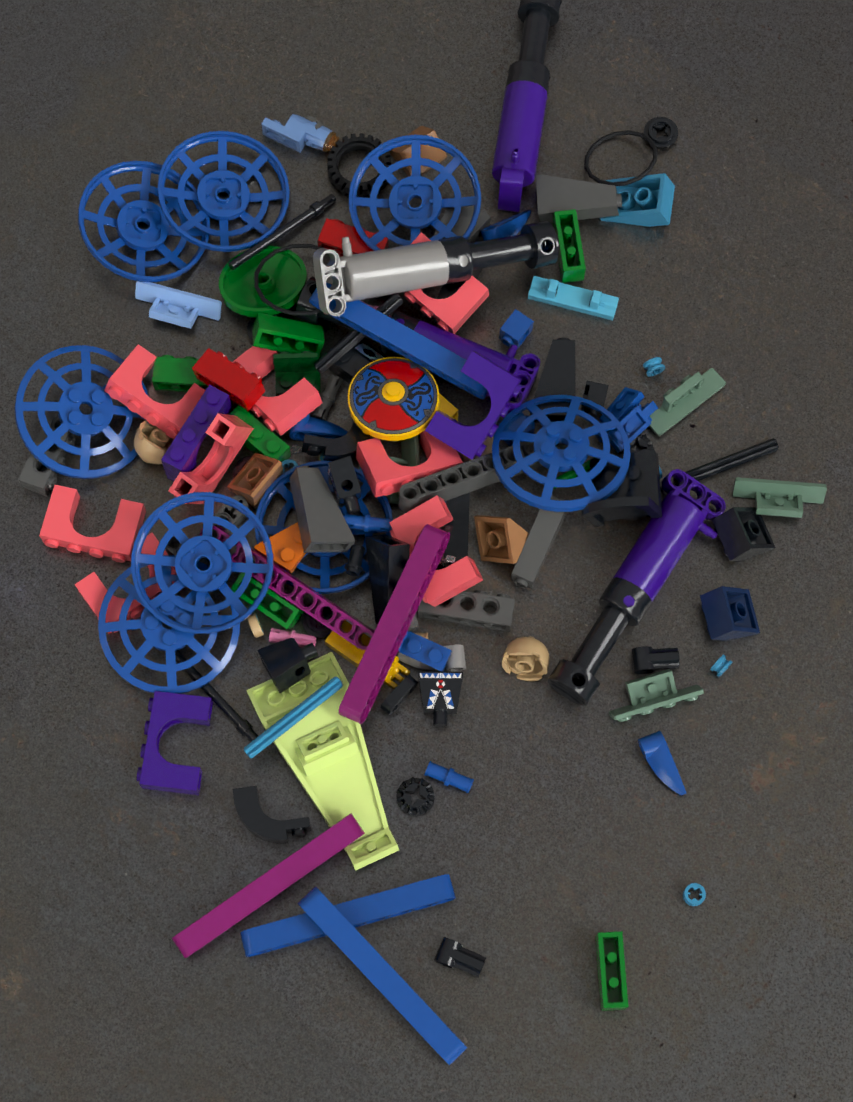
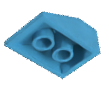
[600,173,675,227]

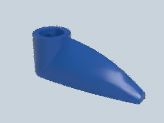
[480,210,531,241]
[289,414,348,441]
[638,730,687,795]

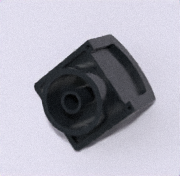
[581,449,662,527]

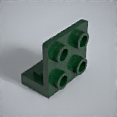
[273,351,321,396]

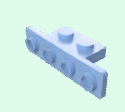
[135,281,222,329]

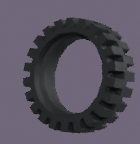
[327,133,391,198]

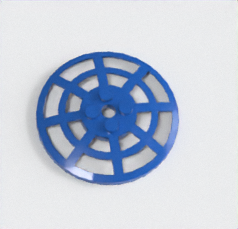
[157,131,290,252]
[349,135,481,251]
[78,161,210,282]
[14,345,149,479]
[492,395,631,512]
[255,461,393,594]
[131,492,274,634]
[98,555,240,694]

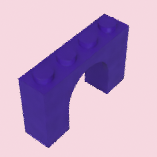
[425,351,523,460]
[161,384,233,482]
[137,691,213,795]

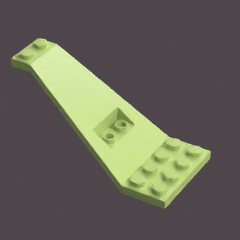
[246,652,399,871]

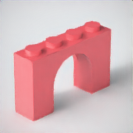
[403,232,489,334]
[104,344,206,439]
[232,346,322,436]
[168,413,254,504]
[356,430,463,498]
[39,484,146,563]
[389,495,483,607]
[74,533,177,634]

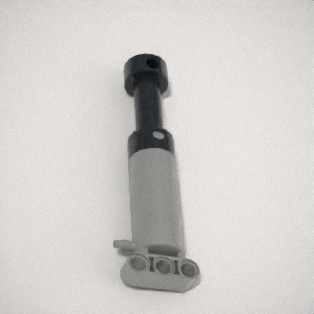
[313,221,559,316]

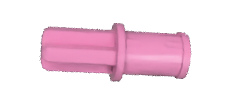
[269,628,316,647]

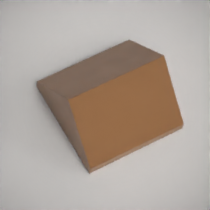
[389,126,447,176]
[227,453,283,508]
[474,515,529,564]

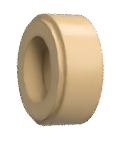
[247,613,264,638]

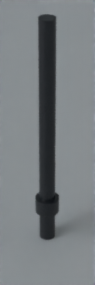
[228,194,336,270]
[175,650,258,742]

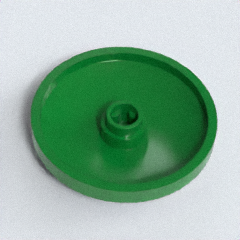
[219,246,308,317]

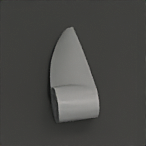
[397,644,466,672]

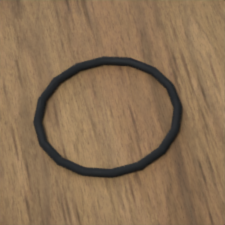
[584,130,658,186]

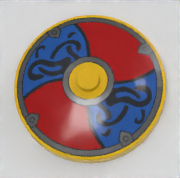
[348,357,439,441]

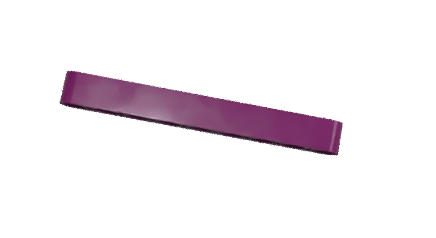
[339,524,450,724]
[200,525,375,650]
[171,813,365,959]

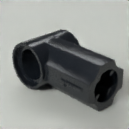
[632,646,680,674]
[434,937,486,978]

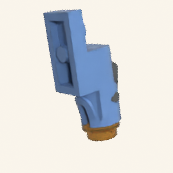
[261,114,340,153]

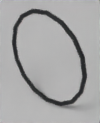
[254,244,328,316]

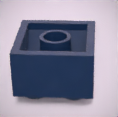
[700,586,760,641]

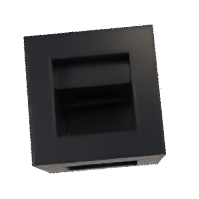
[582,380,609,418]

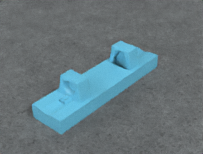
[528,276,619,321]

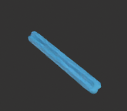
[244,676,343,758]

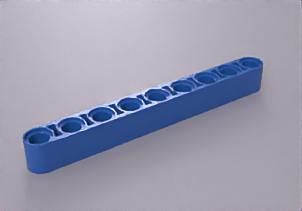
[309,282,488,399]
[240,874,456,957]
[298,886,467,1066]

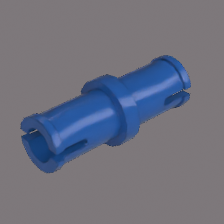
[344,513,391,533]
[424,761,474,793]

